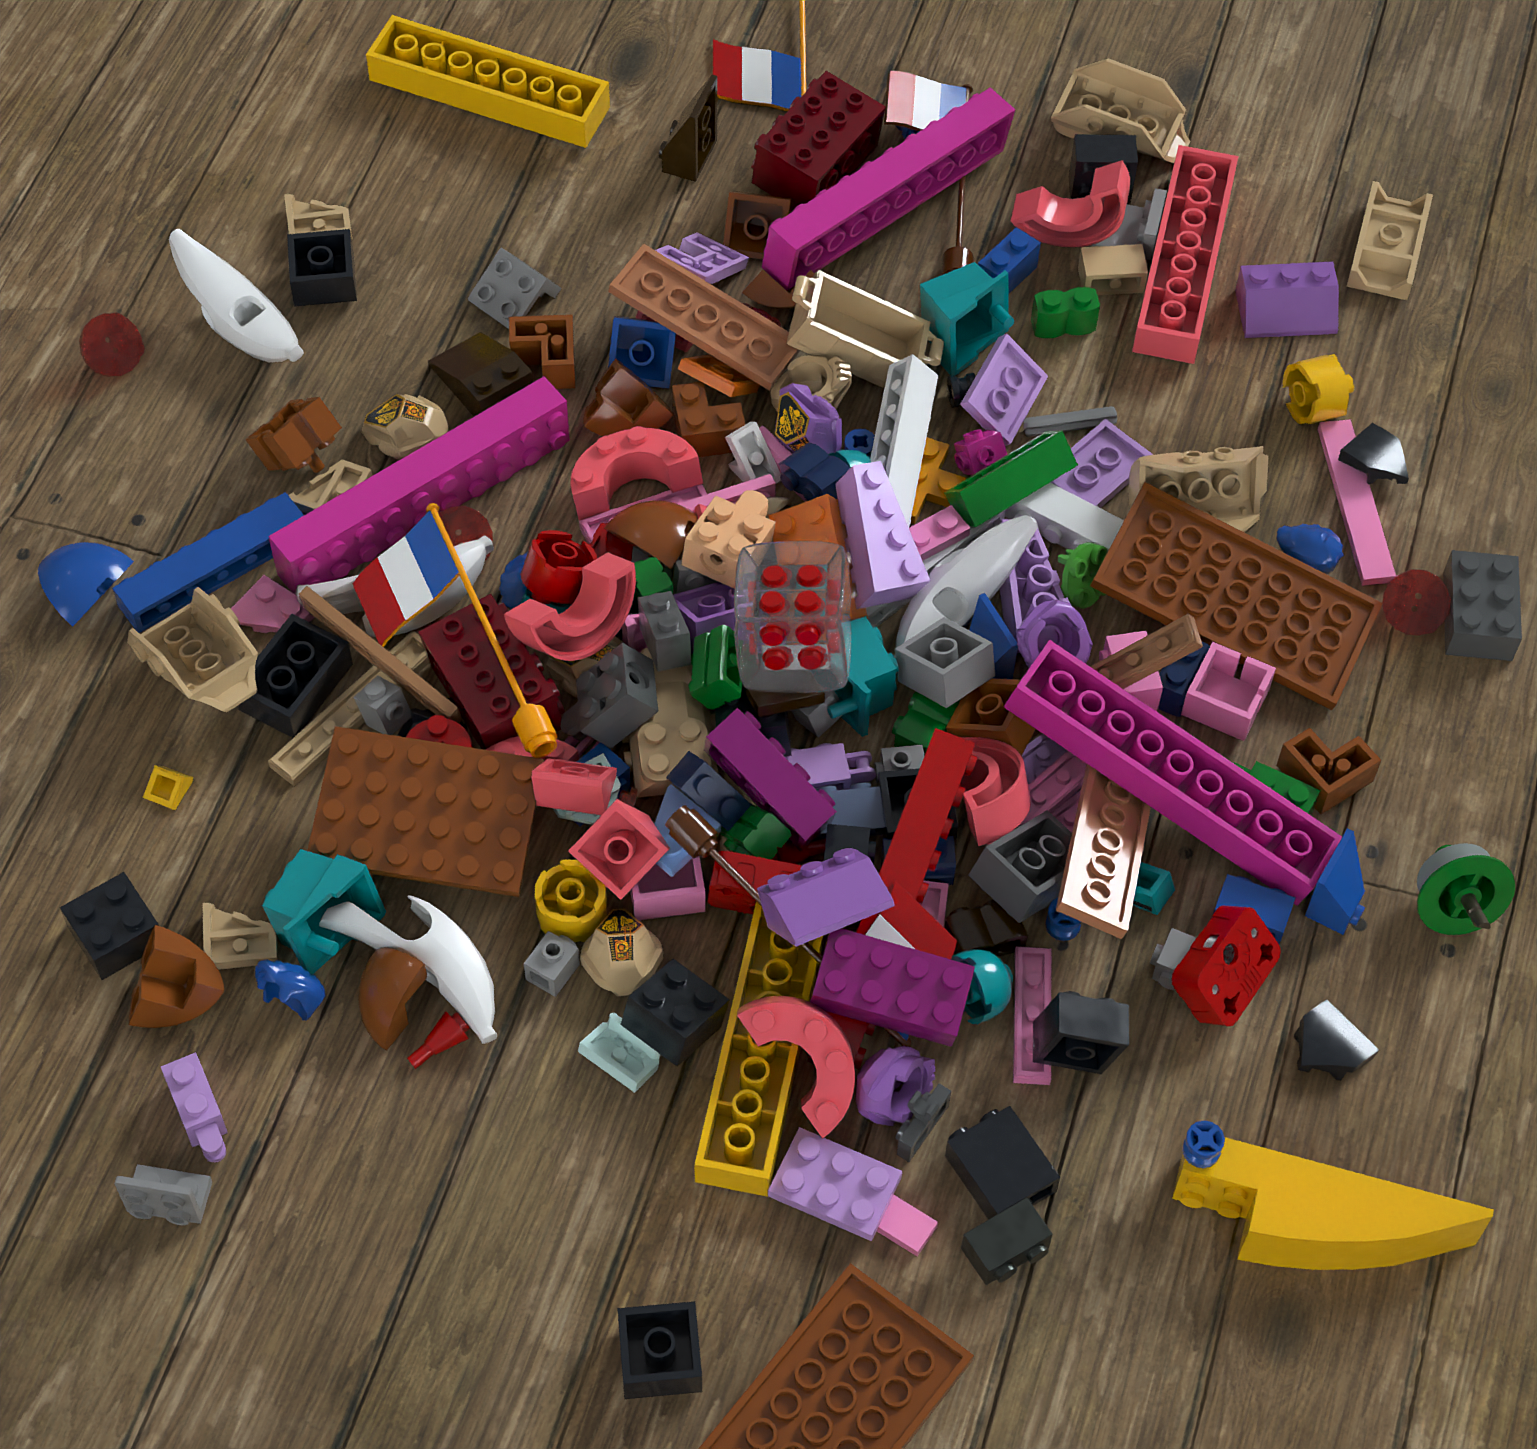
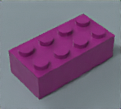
[704,708,837,852]
[810,928,975,1047]

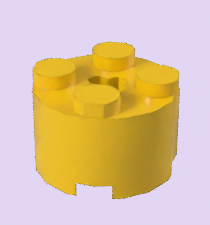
[1283,354,1354,424]
[535,859,607,942]

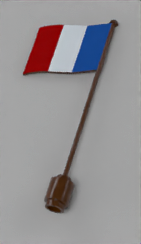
[884,71,974,275]
[665,805,957,1047]

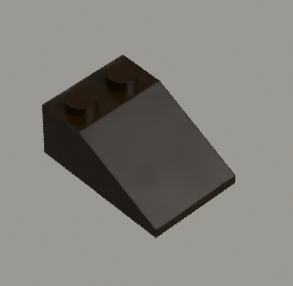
[659,75,717,182]
[428,332,533,417]

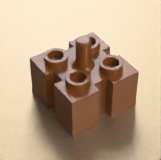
[245,397,342,473]

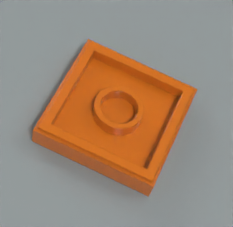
[678,355,760,397]

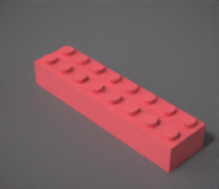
[1132,145,1239,364]

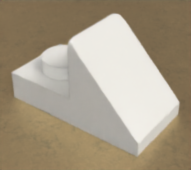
[725,422,781,483]

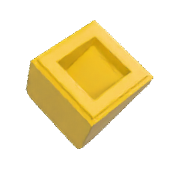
[143,765,193,810]

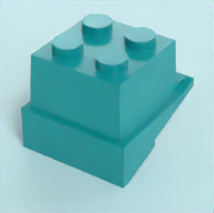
[920,262,1014,376]
[797,616,899,737]
[262,849,386,974]

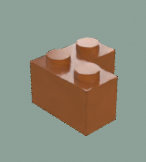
[509,314,576,389]
[672,382,745,457]
[1276,728,1381,815]

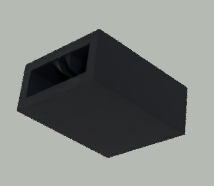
[945,1106,1060,1220]

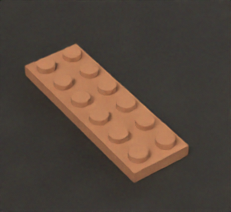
[608,244,800,391]
[1056,764,1151,939]

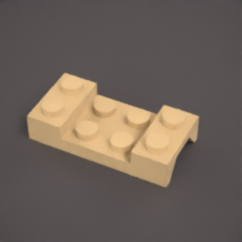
[1346,181,1433,300]

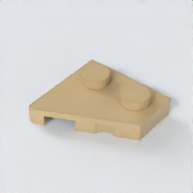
[284,194,353,239]
[288,460,373,514]
[203,903,278,970]

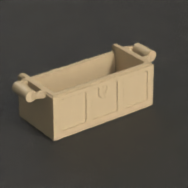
[786,270,944,388]

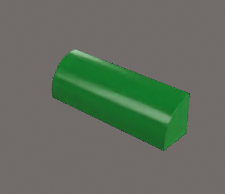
[944,430,1078,527]

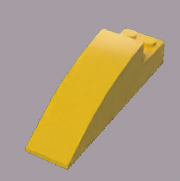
[1172,1137,1494,1270]

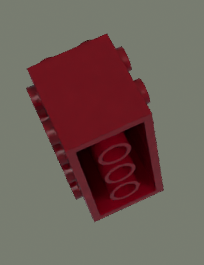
[751,71,886,209]
[418,594,565,750]

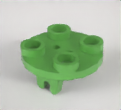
[1058,542,1108,609]

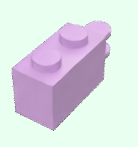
[785,743,876,790]
[161,1052,228,1162]

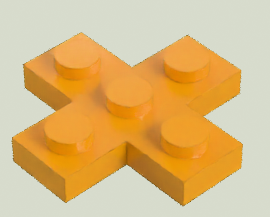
[911,437,967,525]

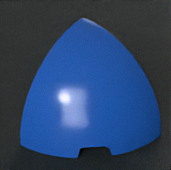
[38,542,134,627]

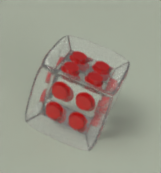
[734,541,851,693]

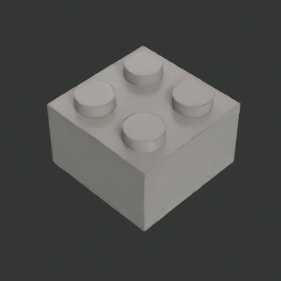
[895,617,995,708]

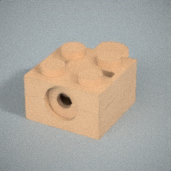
[681,490,776,592]

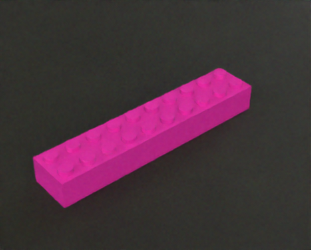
[761,88,1016,291]
[269,377,570,595]
[1004,640,1342,906]

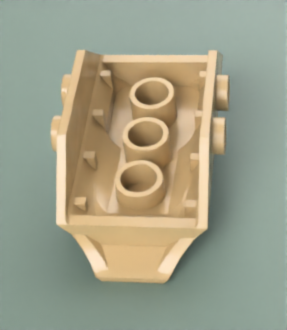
[1051,59,1190,164]
[1128,446,1269,533]
[127,587,258,713]
[622,648,718,797]

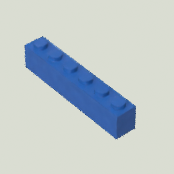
[112,492,304,633]

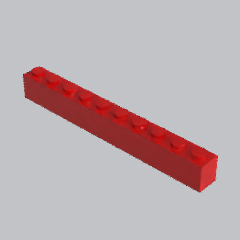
[807,728,978,1070]

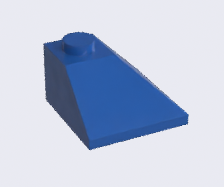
[608,316,676,389]
[969,593,1018,679]
[1305,828,1365,935]

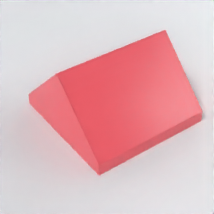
[531,758,617,815]
[568,799,670,900]

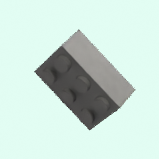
[1443,550,1522,661]
[968,810,1072,923]

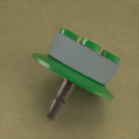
[1417,843,1515,935]

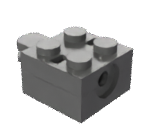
[560,643,658,748]

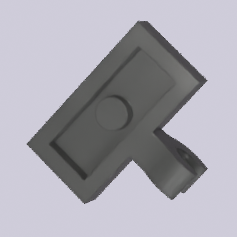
[896,1083,951,1162]

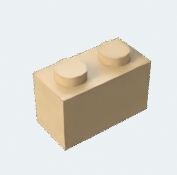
[1078,244,1148,296]

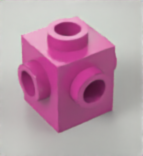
[954,429,1007,476]

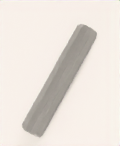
[1023,406,1117,437]

